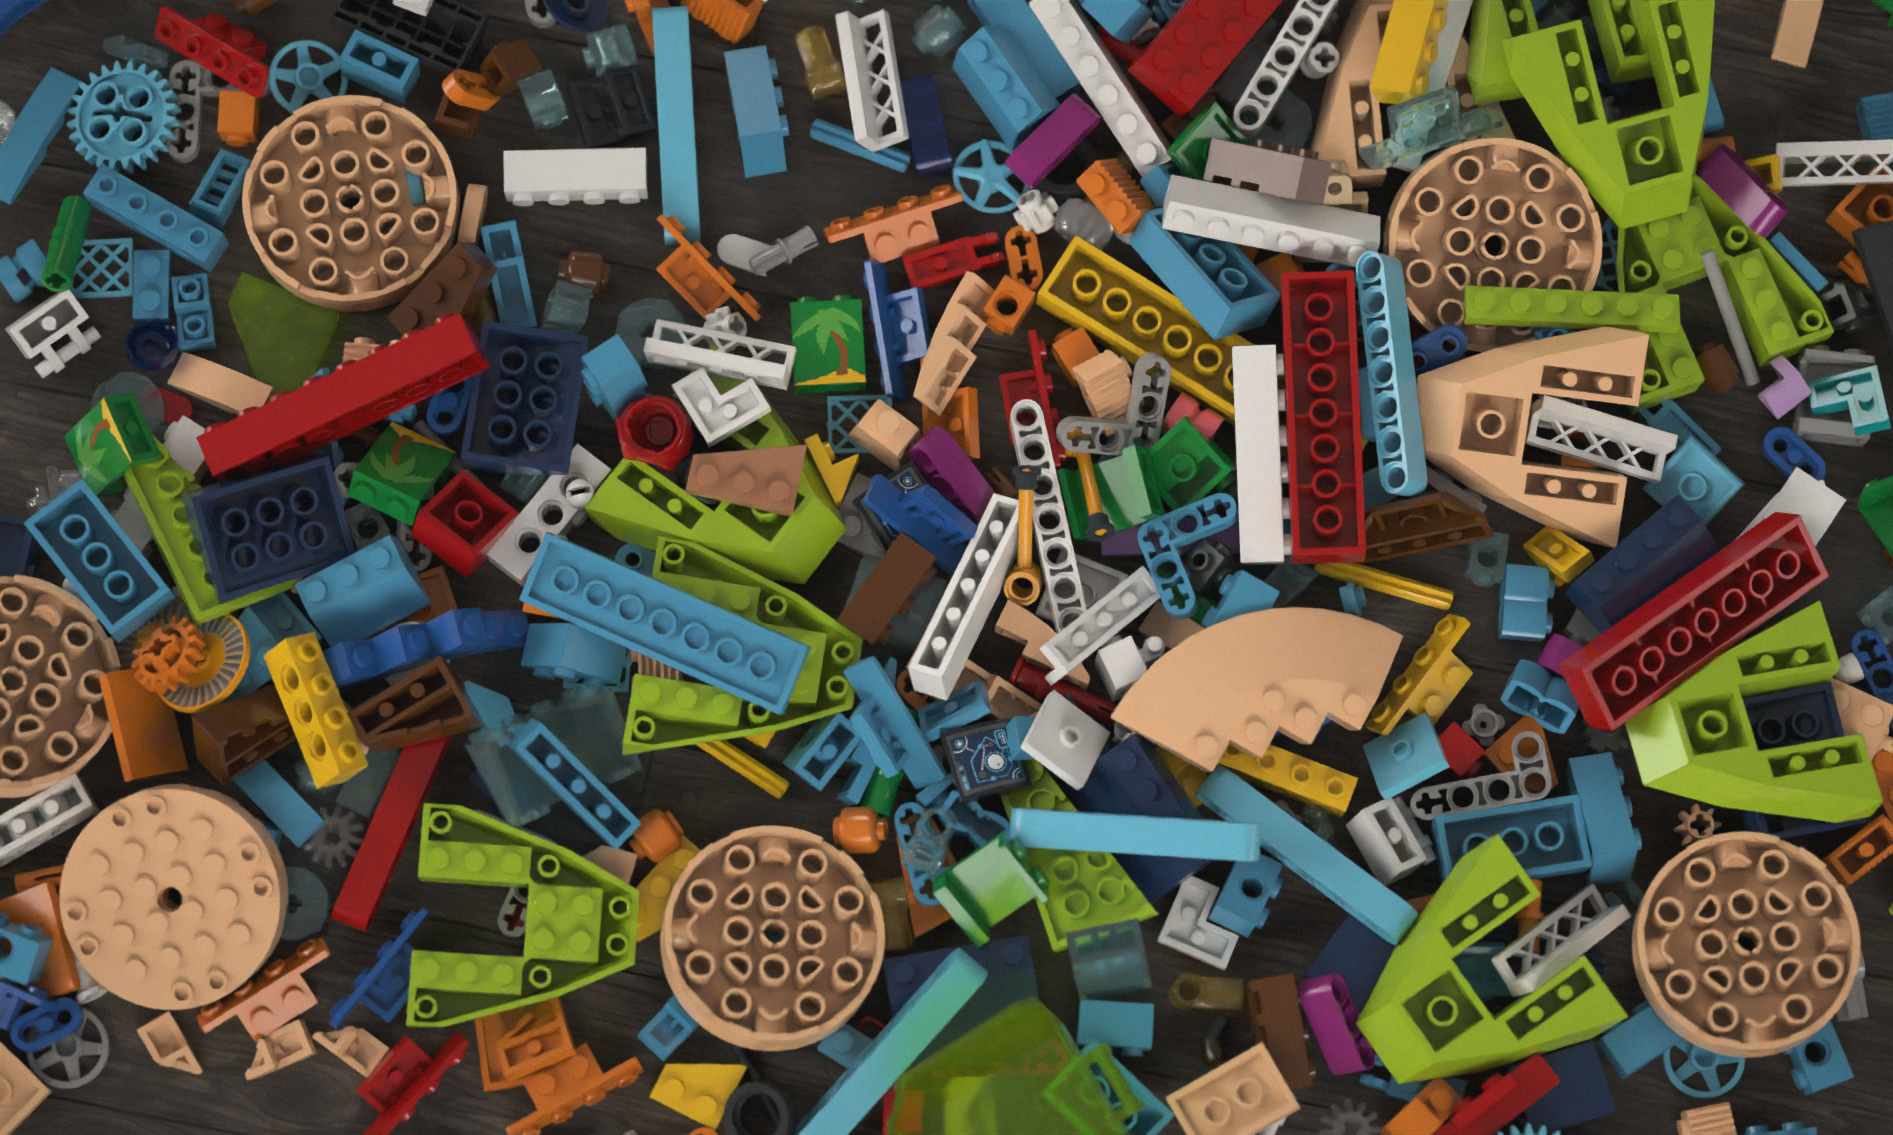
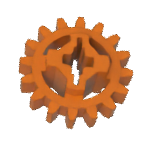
[131,615,206,694]

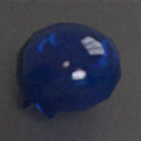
[124,318,179,371]

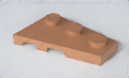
[685,445,807,516]

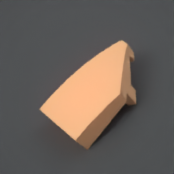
[583,845,638,884]

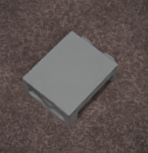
[1792,345,1875,447]

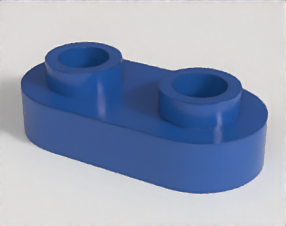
[1411,323,1468,378]
[426,376,473,436]
[1761,427,1826,481]
[10,997,84,1053]

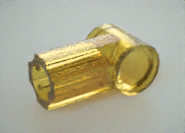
[795,26,847,101]
[868,876,913,952]
[1168,973,1244,1011]

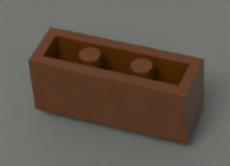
[837,532,938,651]

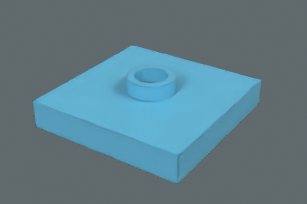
[1642,435,1745,526]
[1363,712,1450,801]

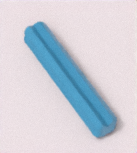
[810,119,911,172]

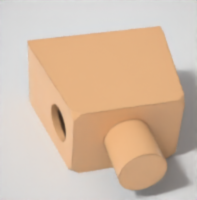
[848,399,921,471]

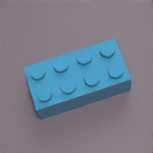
[1129,207,1281,340]
[24,479,177,643]
[1430,794,1592,885]

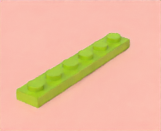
[1463,285,1681,333]

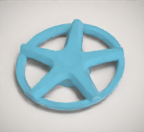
[268,40,348,115]
[953,139,1030,213]
[1662,1039,1745,1099]

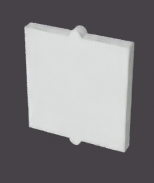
[1762,467,1846,546]

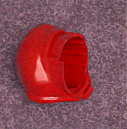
[615,395,695,471]

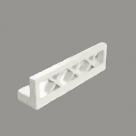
[835,9,909,152]
[1776,140,1893,187]
[643,319,797,390]
[1525,395,1678,484]
[1039,566,1161,686]
[1491,883,1631,997]

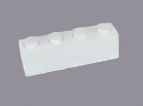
[504,148,648,206]

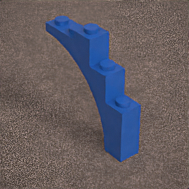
[323,608,529,695]

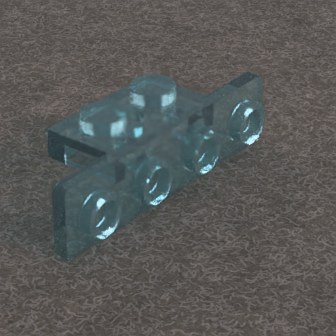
[1360,85,1503,170]

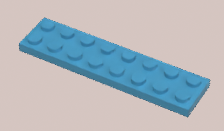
[519,532,811,715]

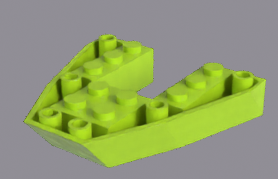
[1467,0,1654,105]
[1502,0,1715,230]
[1616,174,1834,415]
[585,343,847,584]
[622,536,863,755]
[1625,601,1883,823]
[406,803,640,1028]
[1355,834,1628,1084]

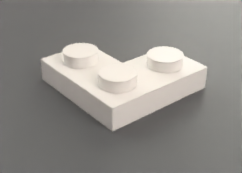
[672,367,771,448]
[1157,876,1239,971]

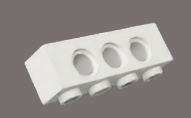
[487,443,612,587]
[0,773,100,867]

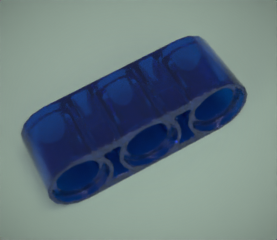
[900,73,953,177]

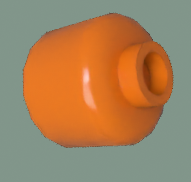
[833,807,888,854]
[628,809,685,863]

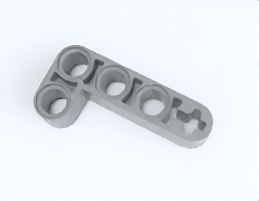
[1411,731,1552,820]

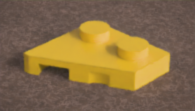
[650,1063,748,1130]

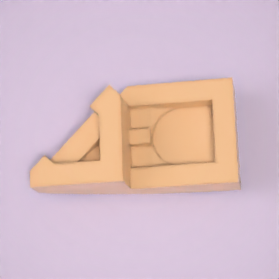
[137,1010,203,1075]
[245,1019,317,1080]
[312,1026,391,1078]

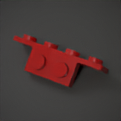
[154,6,270,99]
[999,329,1066,474]
[355,1031,470,1135]
[1432,1053,1560,1135]

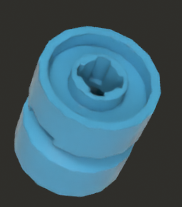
[0,238,46,304]

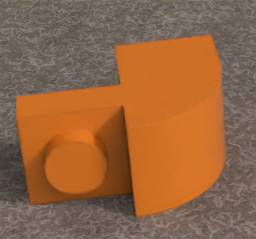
[1379,1078,1463,1135]

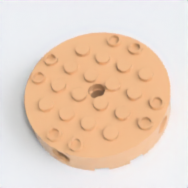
[242,95,461,312]
[1383,138,1603,352]
[0,575,121,798]
[60,784,289,1010]
[660,826,885,1051]
[1632,832,1861,1058]

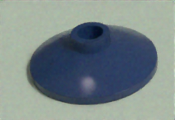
[543,0,608,32]

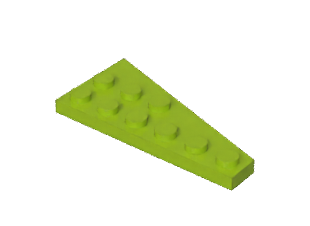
[123,434,297,626]
[1001,760,1158,952]

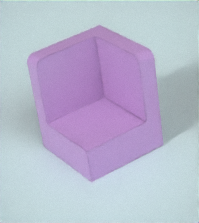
[1758,354,1812,419]

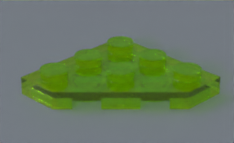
[227,272,341,393]

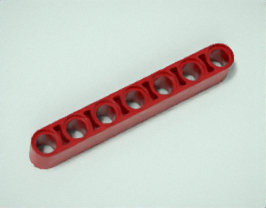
[331,735,454,932]

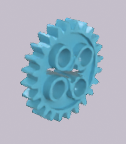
[66,60,181,174]

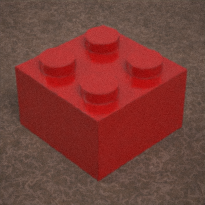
[411,469,519,579]

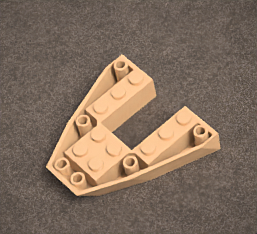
[1310,0,1515,188]
[1417,326,1649,548]

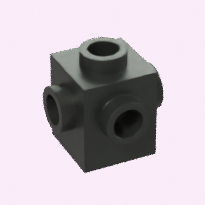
[1818,280,1878,334]
[1176,539,1242,601]
[1579,718,1630,755]

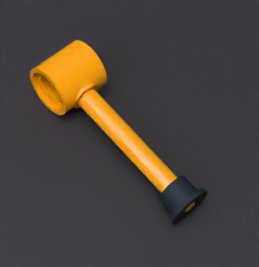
[1059,422,1115,542]
[1004,465,1044,606]

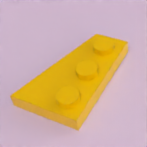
[636,835,701,943]

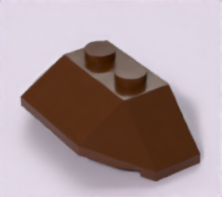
[1354,491,1494,564]

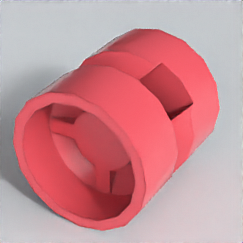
[1161,391,1225,443]

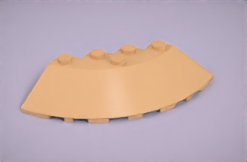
[1110,607,1403,772]

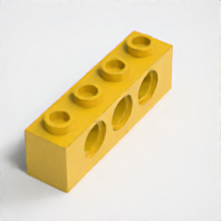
[263,632,369,789]
[1216,744,1358,818]

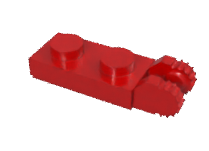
[902,232,1006,290]

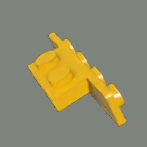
[1365,614,1473,736]

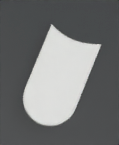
[717,234,772,276]

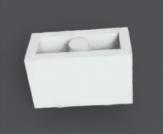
[5,289,101,379]
[1094,635,1165,702]
[1346,796,1437,886]

